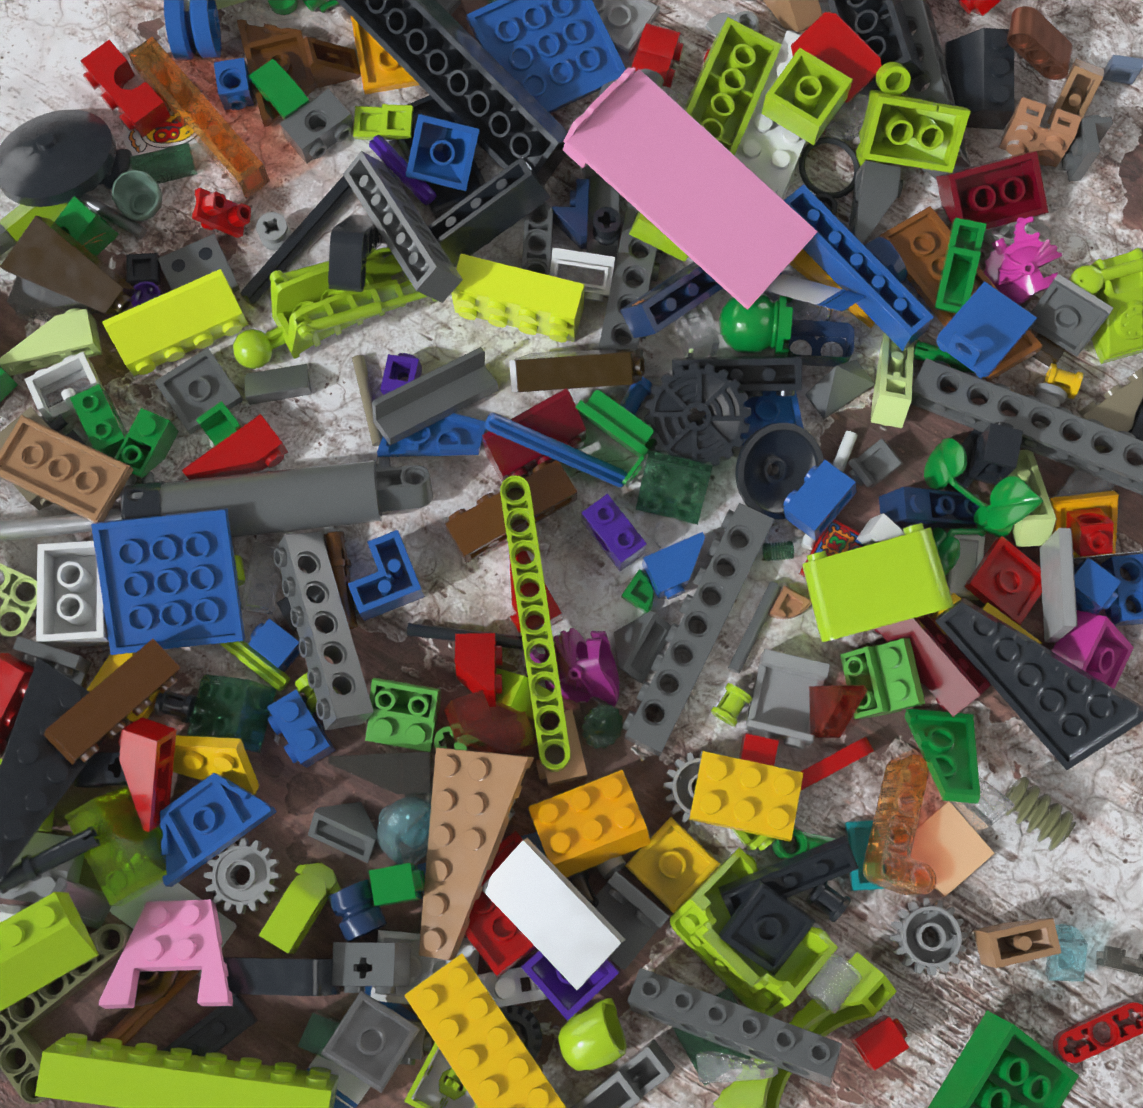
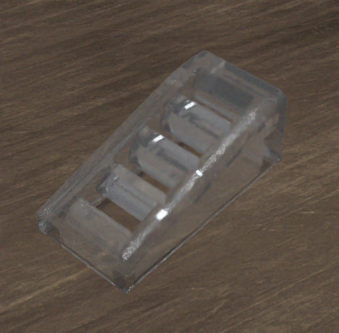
[696,1051,778,1083]

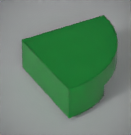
[621,569,654,614]

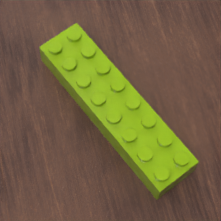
[629,17,782,262]
[35,1033,339,1108]

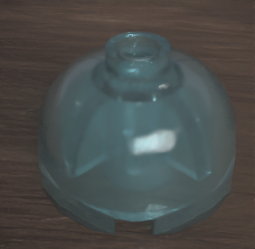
[377,797,431,865]

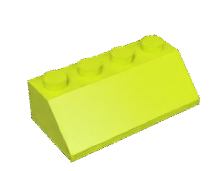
[102,269,249,376]

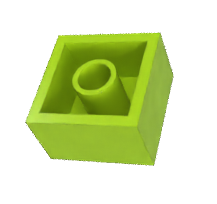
[761,48,853,145]

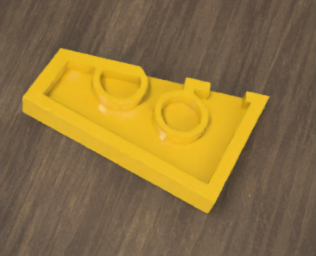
[173,735,260,795]

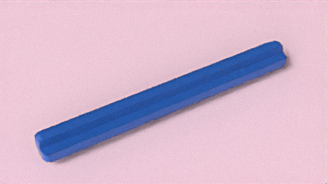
[484,412,628,487]

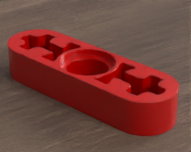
[800,737,874,791]
[1053,1002,1143,1063]

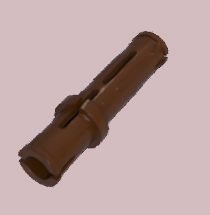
[323,531,358,630]

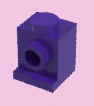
[380,353,422,395]

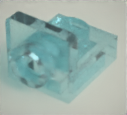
[1045,924,1088,981]

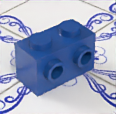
[783,460,856,541]
[267,689,336,768]

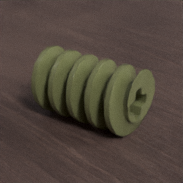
[999,777,1076,851]

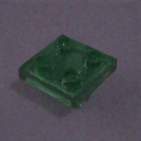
[635,450,713,525]

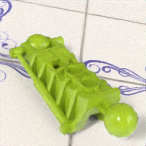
[233,246,437,369]

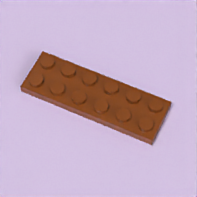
[879,206,1042,382]

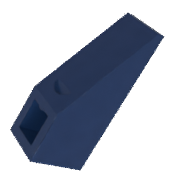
[879,487,980,530]

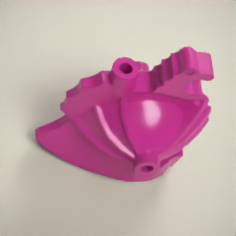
[984,216,1062,305]

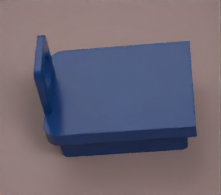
[936,281,1037,379]

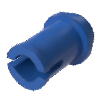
[619,377,653,416]

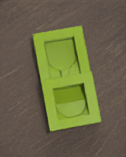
[353,104,414,140]

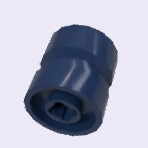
[328,879,387,942]

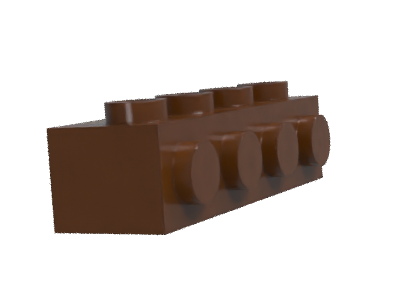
[445,460,577,563]
[44,639,181,765]

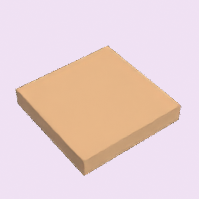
[897,801,995,897]

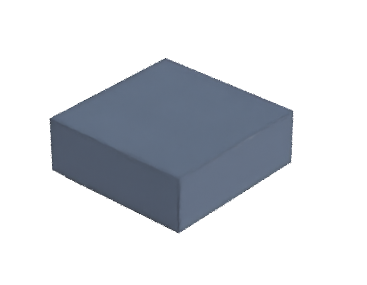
[1102,55,1143,84]

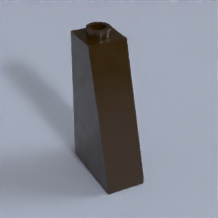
[0,216,137,315]
[509,348,645,393]

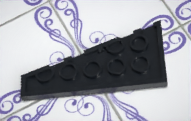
[936,598,1143,770]

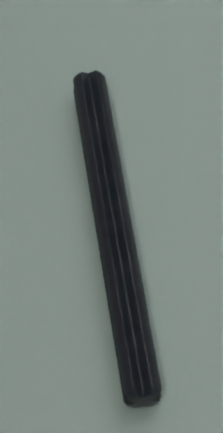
[240,175,354,304]

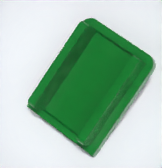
[576,390,656,488]

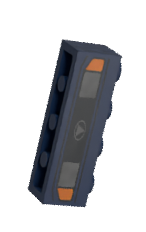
[620,262,723,338]

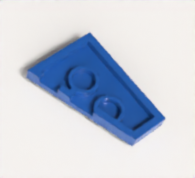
[704,391,804,446]
[377,413,487,457]

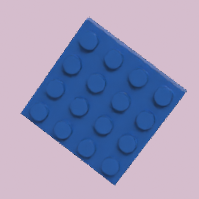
[466,0,626,113]
[91,508,245,655]

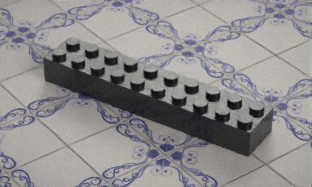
[336,0,568,185]

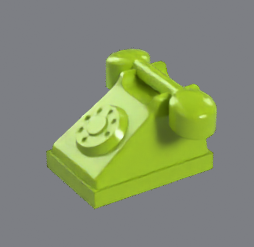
[856,62,971,173]
[1068,248,1143,364]

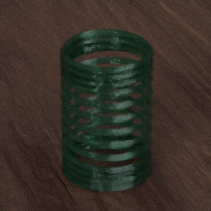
[762,540,794,562]

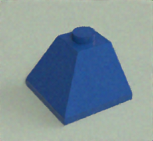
[405,114,479,191]

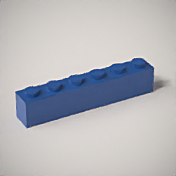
[784,184,934,351]

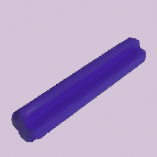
[369,135,436,206]

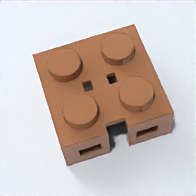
[999,97,1082,167]

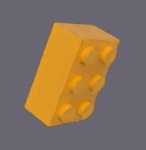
[528,770,651,877]

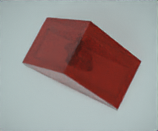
[809,685,868,738]

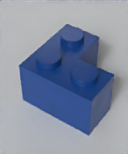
[348,530,425,621]

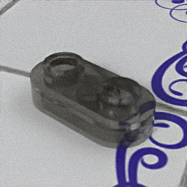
[1094,945,1143,977]

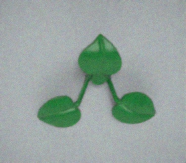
[924,438,1043,575]

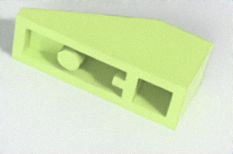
[0,308,102,376]
[871,333,914,428]
[1008,450,1056,547]

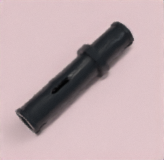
[0,826,101,894]

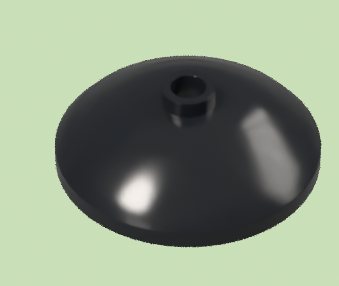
[735,423,824,520]

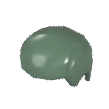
[111,170,163,222]

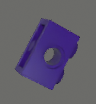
[581,493,647,571]

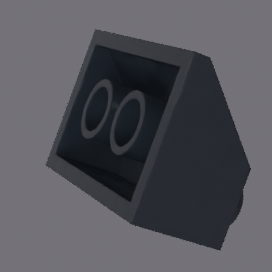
[945,28,1014,130]

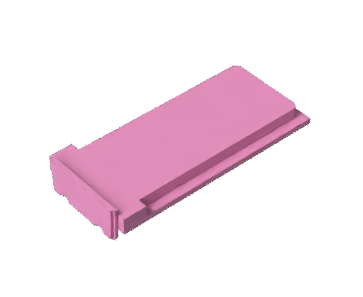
[563,67,818,310]

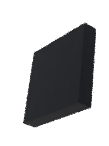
[719,880,816,976]

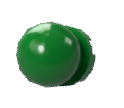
[719,294,793,356]

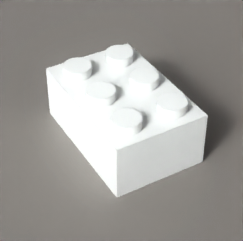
[36,541,109,648]

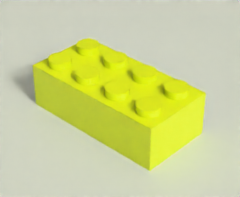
[451,254,584,343]

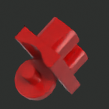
[192,187,251,238]

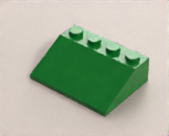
[928,1011,1079,1108]

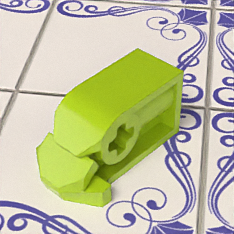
[259,863,342,953]

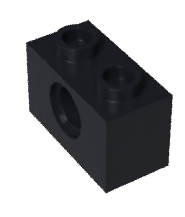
[967,422,1023,485]

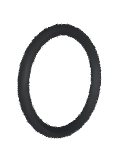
[799,137,860,199]

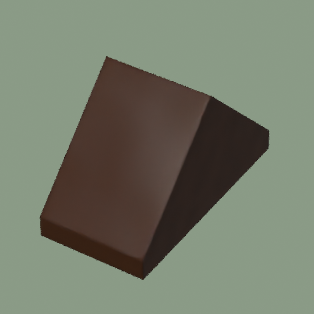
[303,36,361,88]

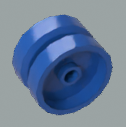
[164,0,222,61]

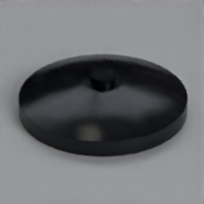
[0,110,116,207]

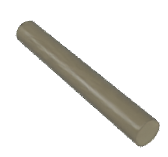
[352,355,383,447]

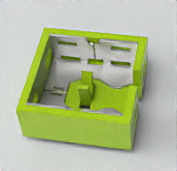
[404,1043,478,1108]

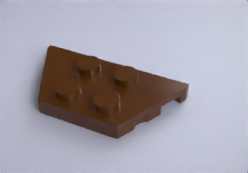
[237,19,316,127]

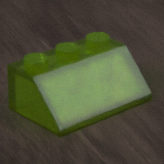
[64,786,167,906]

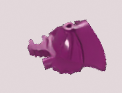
[530,628,620,707]

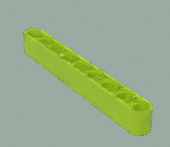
[500,476,570,772]

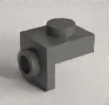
[848,438,904,488]

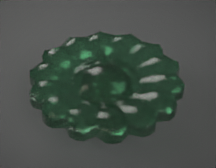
[581,704,623,749]

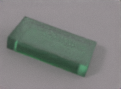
[129,143,197,184]

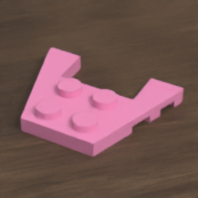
[99,899,233,1009]

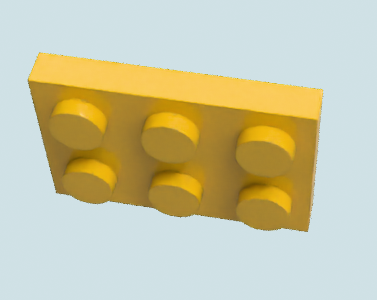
[689,751,803,842]

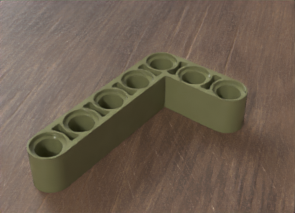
[0,924,132,1104]

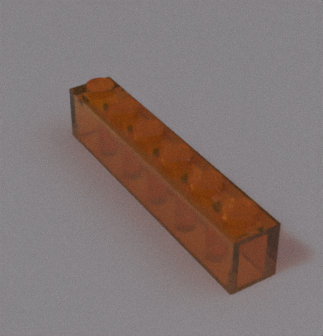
[128,37,270,199]

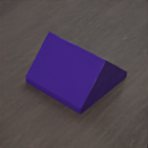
[521,951,619,1021]

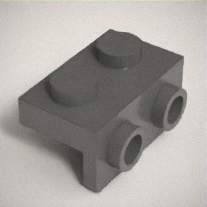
[1062,115,1113,182]

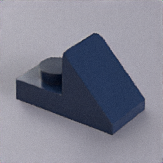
[551,179,589,249]

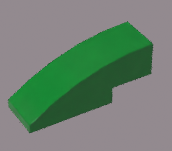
[934,218,987,313]

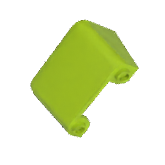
[802,523,954,642]
[670,847,838,1017]

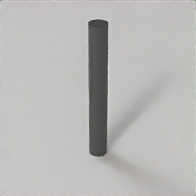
[728,582,782,674]

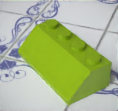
[0,892,99,1012]

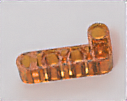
[863,754,937,896]

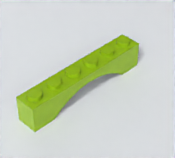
[713,952,897,1108]

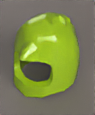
[558,998,627,1071]

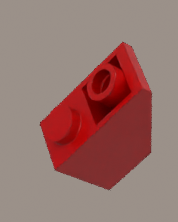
[455,633,503,707]

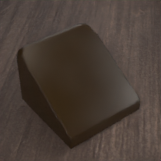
[1032,333,1065,367]

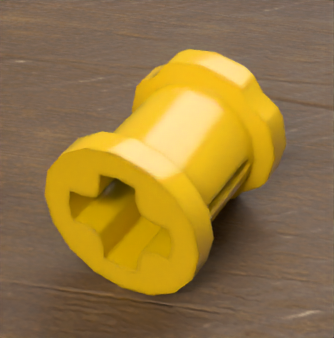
[1043,363,1083,400]

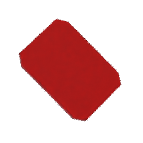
[791,12,882,104]

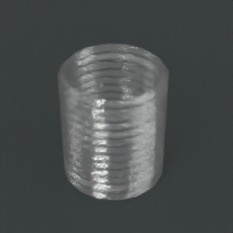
[805,954,862,1014]

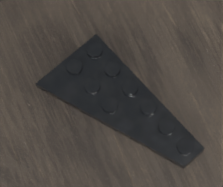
[0,658,108,881]

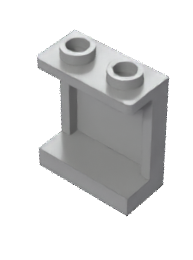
[744,649,830,749]

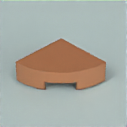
[768,585,812,619]

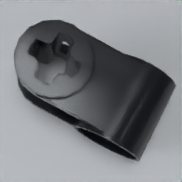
[74,752,128,788]

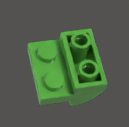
[840,638,925,719]
[365,678,441,752]

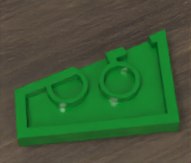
[905,709,981,804]

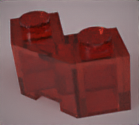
[444,690,537,755]

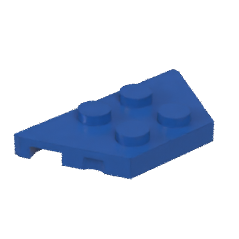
[160,773,277,887]

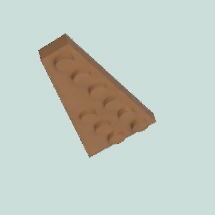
[419,748,534,960]

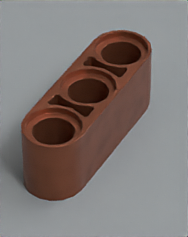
[1007,6,1073,80]

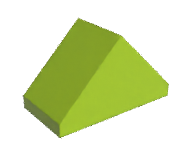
[496,668,553,725]

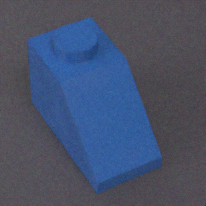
[642,532,705,600]

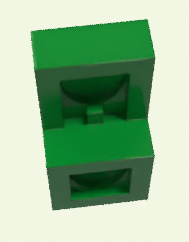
[248,59,310,120]

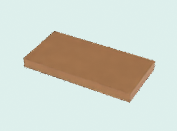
[0,415,134,523]

